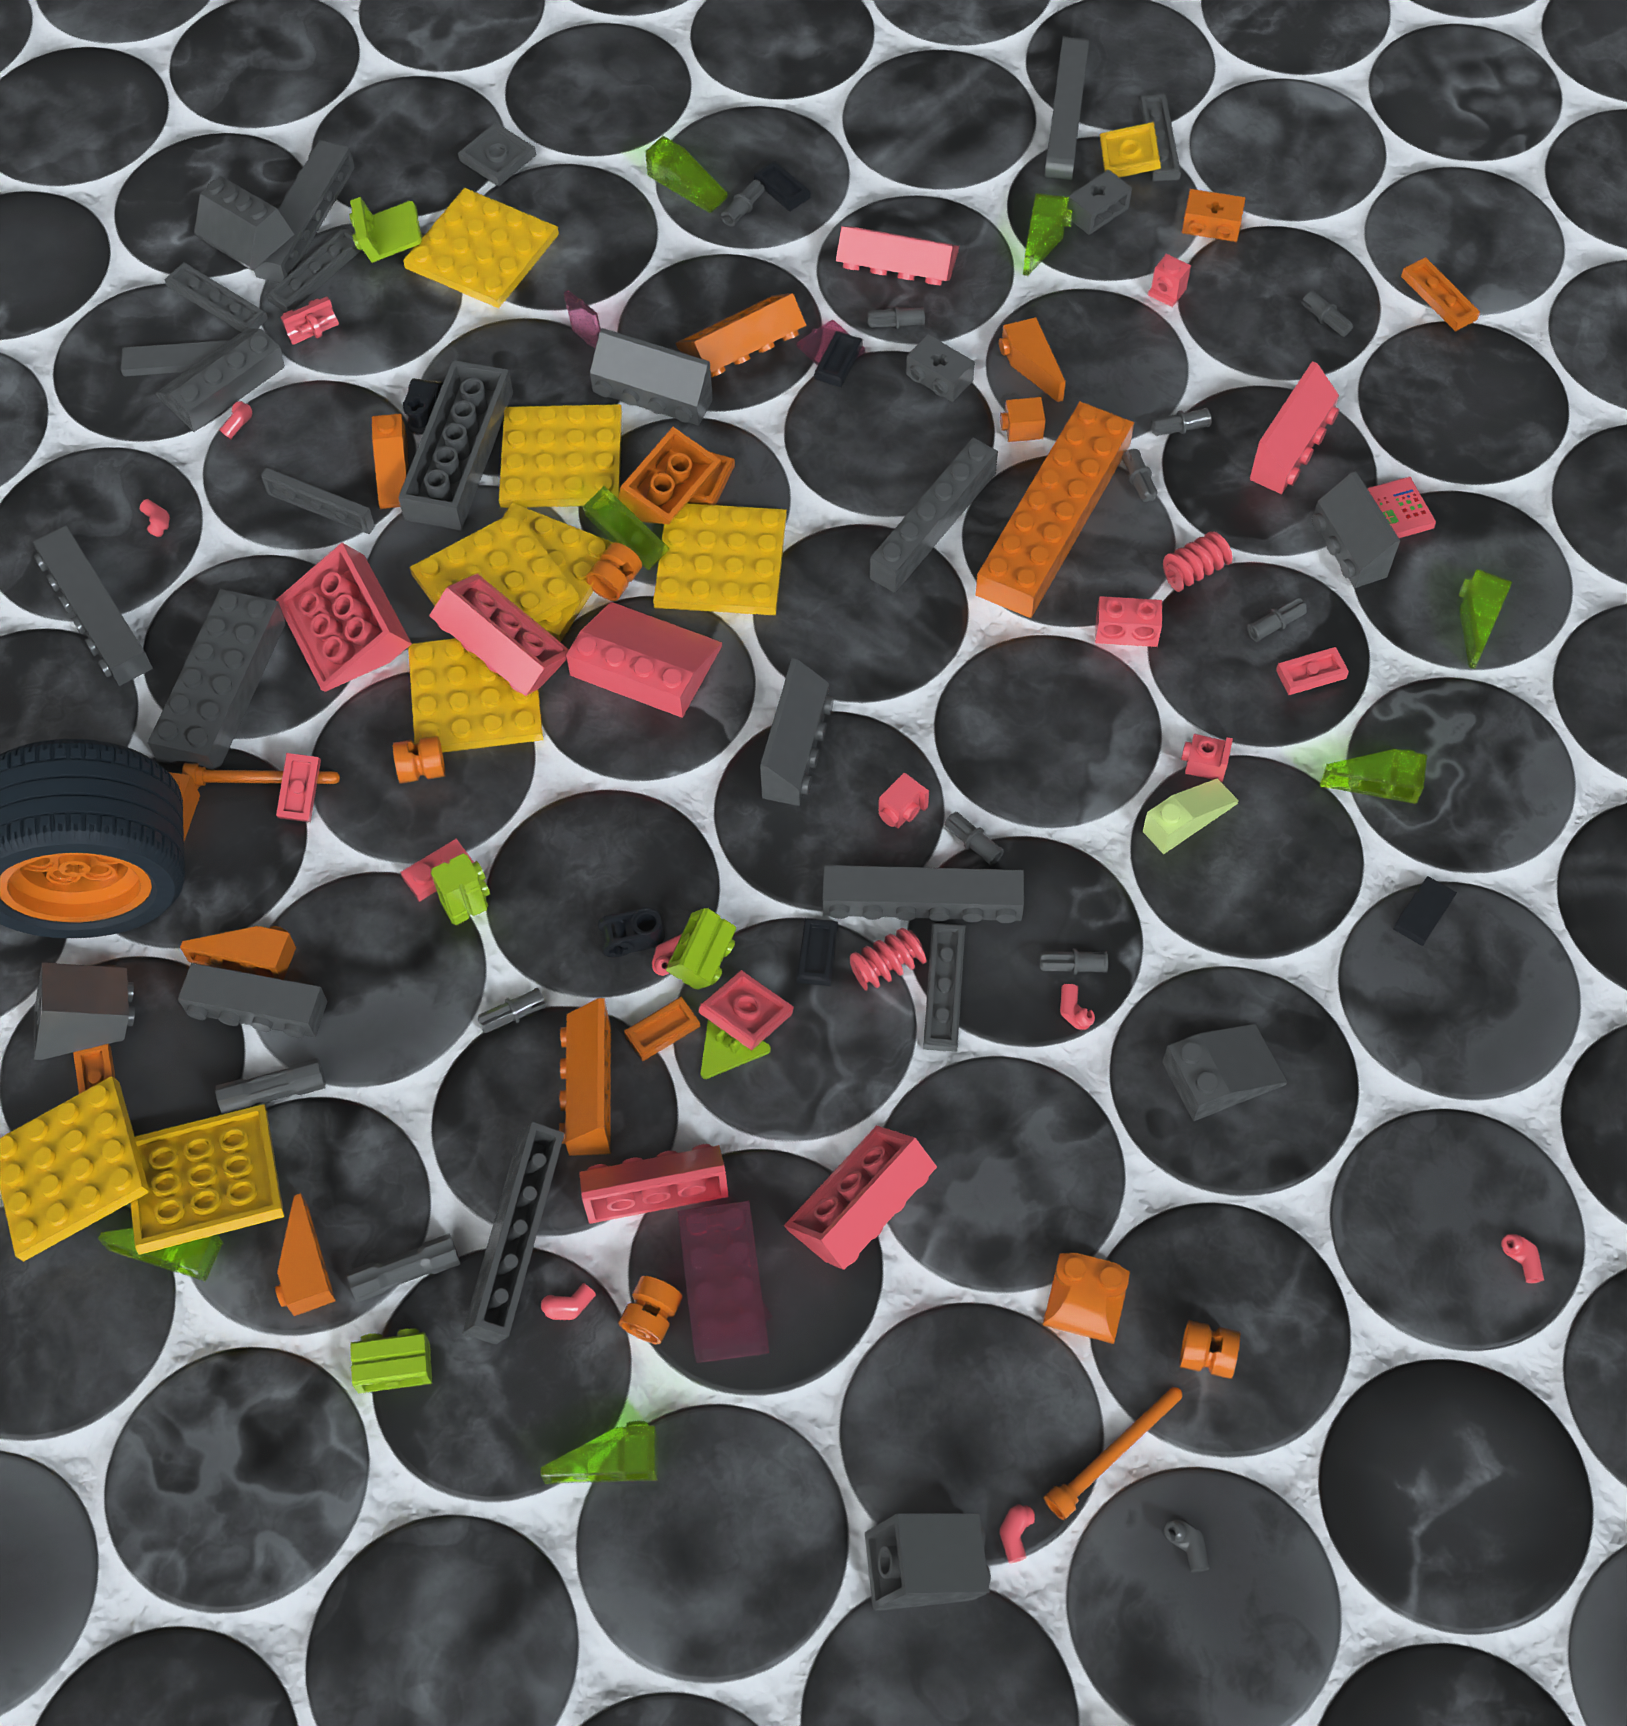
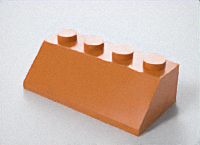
[676,293,806,377]
[559,998,611,1156]

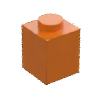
[1000,397,1046,442]

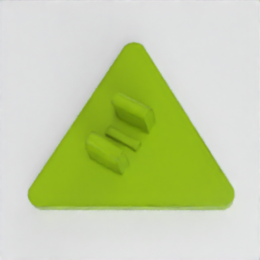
[701,1020,771,1079]

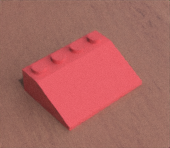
[276,543,412,692]
[566,602,722,718]

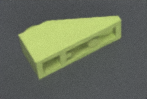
[1143,778,1239,854]

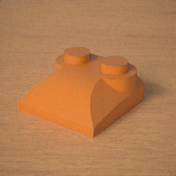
[1043,1253,1130,1344]

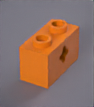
[1182,189,1246,242]

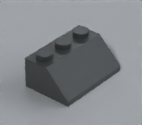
[1312,471,1400,588]

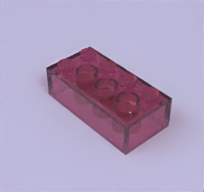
[678,1201,769,1363]

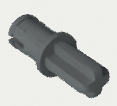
[721,180,765,227]
[1301,290,1353,337]
[867,306,925,329]
[1151,408,1211,436]
[1122,449,1158,502]
[1247,598,1307,642]
[944,812,1004,866]
[1039,948,1108,975]
[478,988,546,1033]

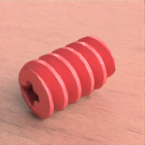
[1163,532,1233,592]
[850,928,927,991]

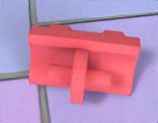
[280,297,339,345]

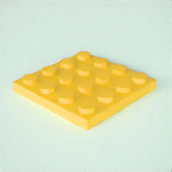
[403,188,559,309]
[499,404,622,508]
[502,503,613,642]
[653,504,787,615]
[410,511,580,658]
[408,638,543,753]
[0,1076,150,1262]
[131,1104,284,1255]

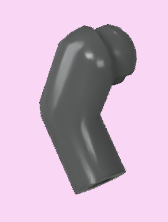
[1164,1519,1210,1572]

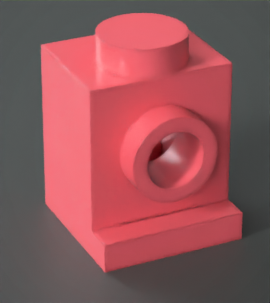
[1148,254,1191,307]
[1181,734,1233,782]
[879,772,929,828]

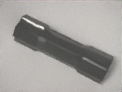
[215,1058,326,1114]
[346,1233,461,1303]

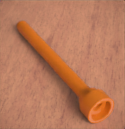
[182,763,340,789]
[1044,1387,1182,1520]

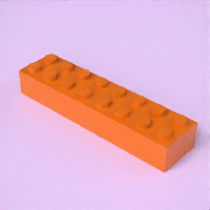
[975,401,1134,618]

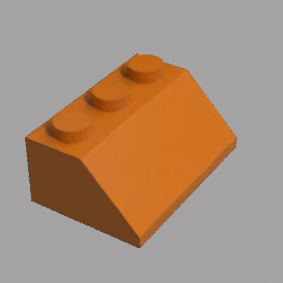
[617,427,722,524]

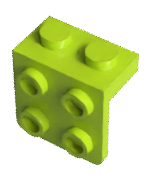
[349,197,422,263]

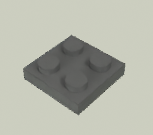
[458,122,536,186]

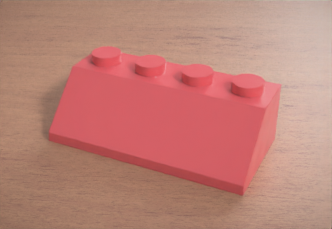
[836,226,959,286]
[1250,361,1339,494]
[429,574,569,696]
[784,1126,937,1270]
[579,1144,729,1224]

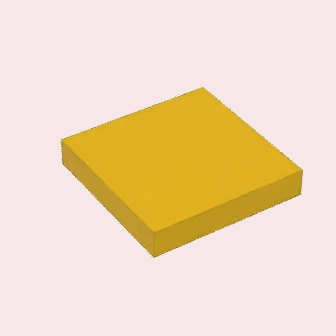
[1100,122,1161,178]

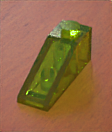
[645,136,728,213]
[1023,193,1073,276]
[583,486,670,571]
[1458,569,1512,669]
[1320,749,1427,804]
[98,1228,223,1282]
[541,1421,657,1484]

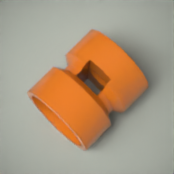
[586,542,642,601]
[393,736,445,784]
[618,1276,683,1344]
[1179,1320,1241,1379]

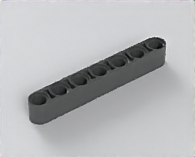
[1045,37,1089,180]

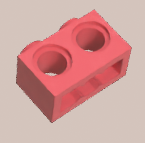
[1095,596,1162,647]

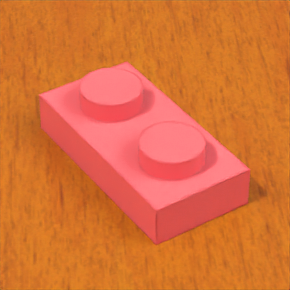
[1276,647,1349,695]
[276,753,321,822]
[400,839,474,902]

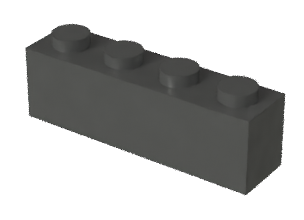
[178,963,328,1038]

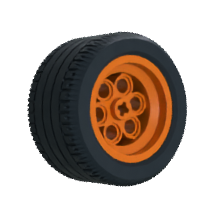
[0,739,185,938]

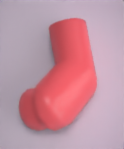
[219,401,252,440]
[140,499,170,537]
[651,934,682,976]
[1060,984,1095,1030]
[1501,1234,1544,1283]
[541,1283,596,1320]
[999,1504,1035,1564]

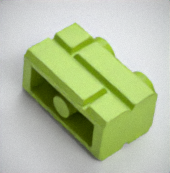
[431,853,490,925]
[666,908,736,990]
[350,1328,432,1394]

